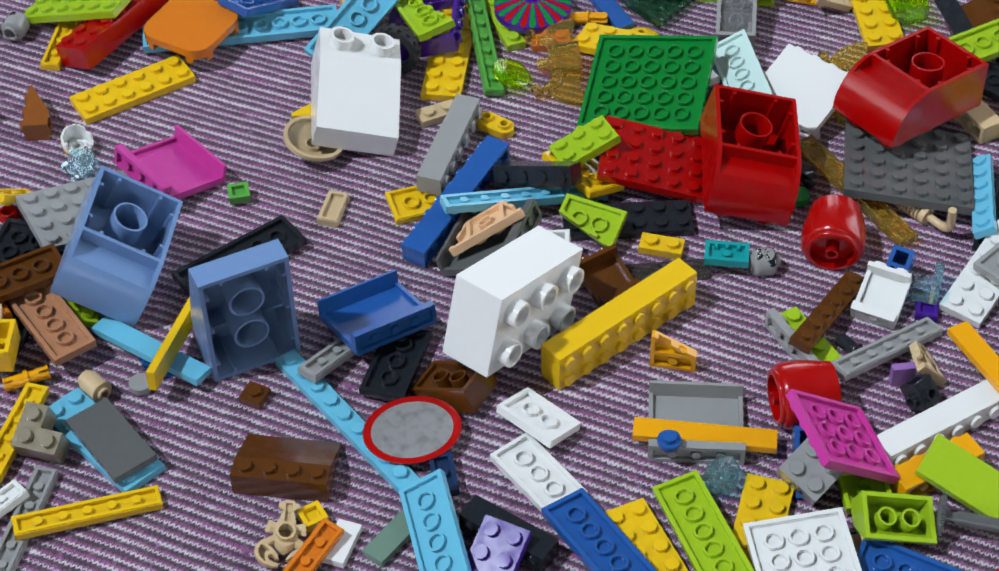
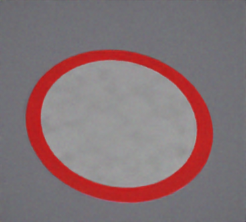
[363,396,462,464]

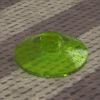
[492,58,530,89]

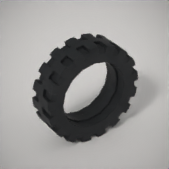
[372,23,422,76]

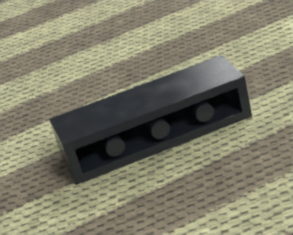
[493,161,582,187]
[459,495,559,571]

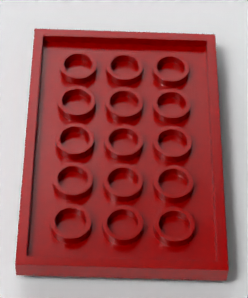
[596,116,704,204]

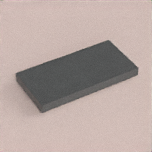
[65,397,157,484]

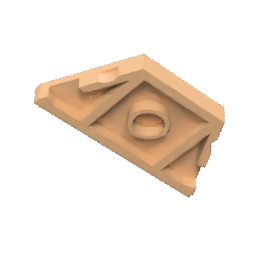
[449,200,526,257]

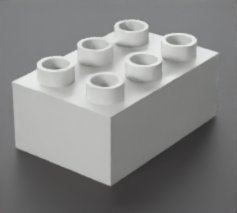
[443,226,584,378]

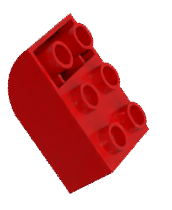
[832,26,989,148]
[700,84,802,226]

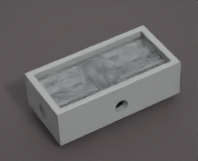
[716,0,757,50]

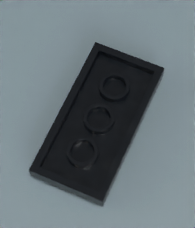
[359,329,432,402]

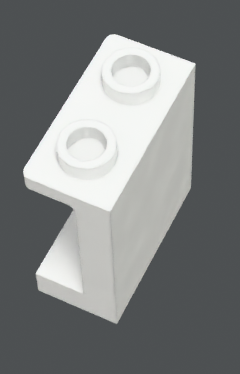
[850,261,912,330]

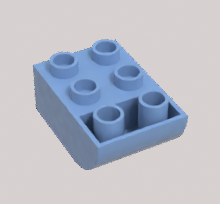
[49,165,183,327]

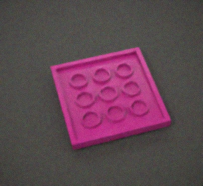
[785,389,900,484]

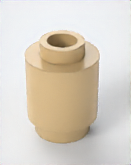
[78,370,112,402]

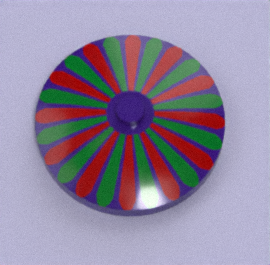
[494,0,572,34]

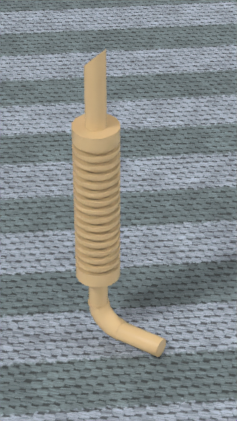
[892,203,957,232]

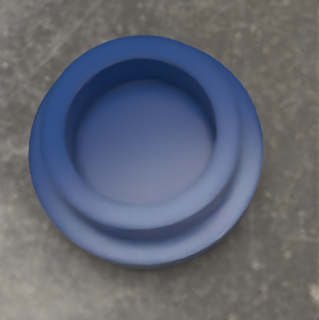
[657,430,682,453]

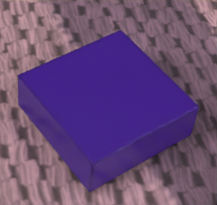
[914,299,939,323]

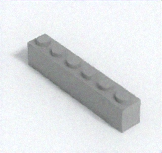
[416,94,483,195]

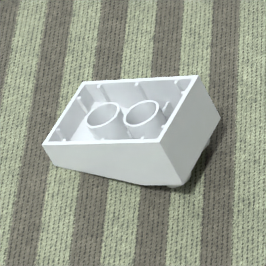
[311,26,401,157]

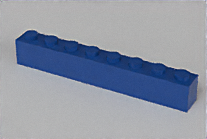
[401,135,510,268]

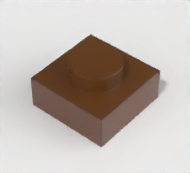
[239,381,271,410]

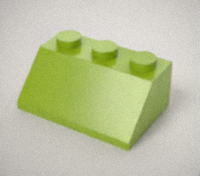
[850,490,937,545]

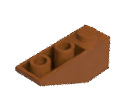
[20,85,53,141]

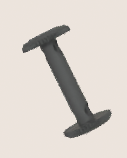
[935,494,999,538]

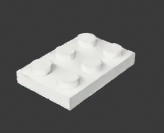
[496,387,581,448]

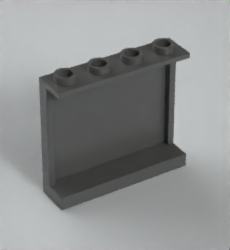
[435,199,542,276]

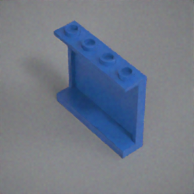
[317,269,437,356]

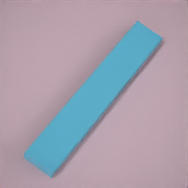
[91,316,212,386]

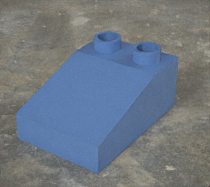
[188,239,301,382]

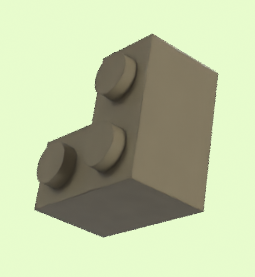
[10,401,71,465]

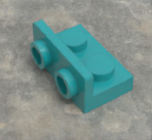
[704,240,750,268]

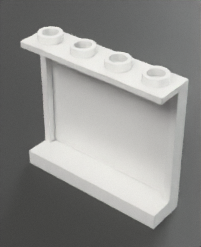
[764,44,848,143]

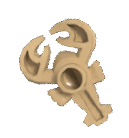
[254,500,307,569]

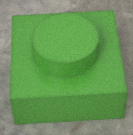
[227,181,251,205]

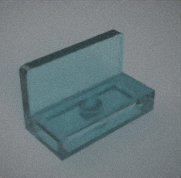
[910,262,945,305]

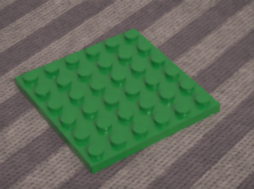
[577,35,718,135]

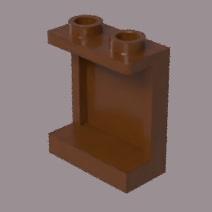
[579,244,641,308]

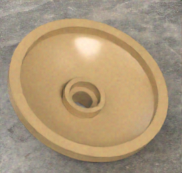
[283,116,343,162]

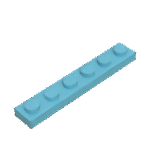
[972,153,997,239]

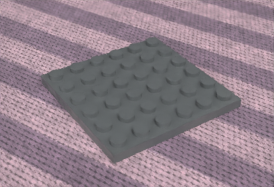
[843,117,974,215]

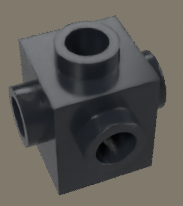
[899,374,942,412]

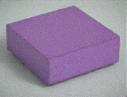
[888,362,916,386]

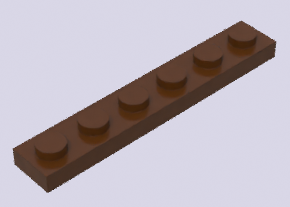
[788,270,864,354]

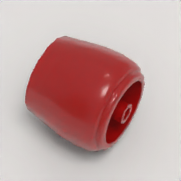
[801,194,866,271]
[767,360,842,430]

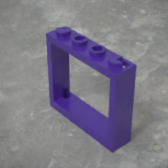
[388,0,466,61]

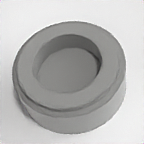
[128,373,151,396]

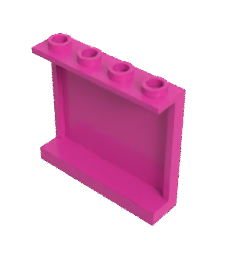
[114,124,227,200]

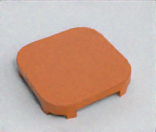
[144,0,239,64]

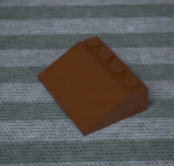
[230,434,342,503]

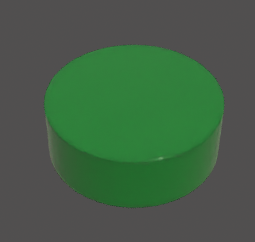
[795,186,810,207]

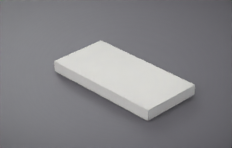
[490,433,588,512]

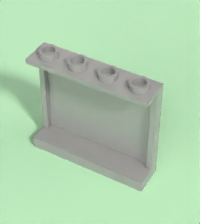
[648,380,746,465]

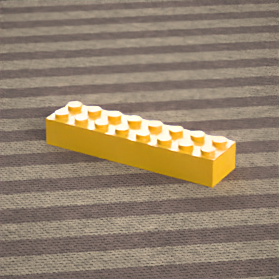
[541,257,697,391]

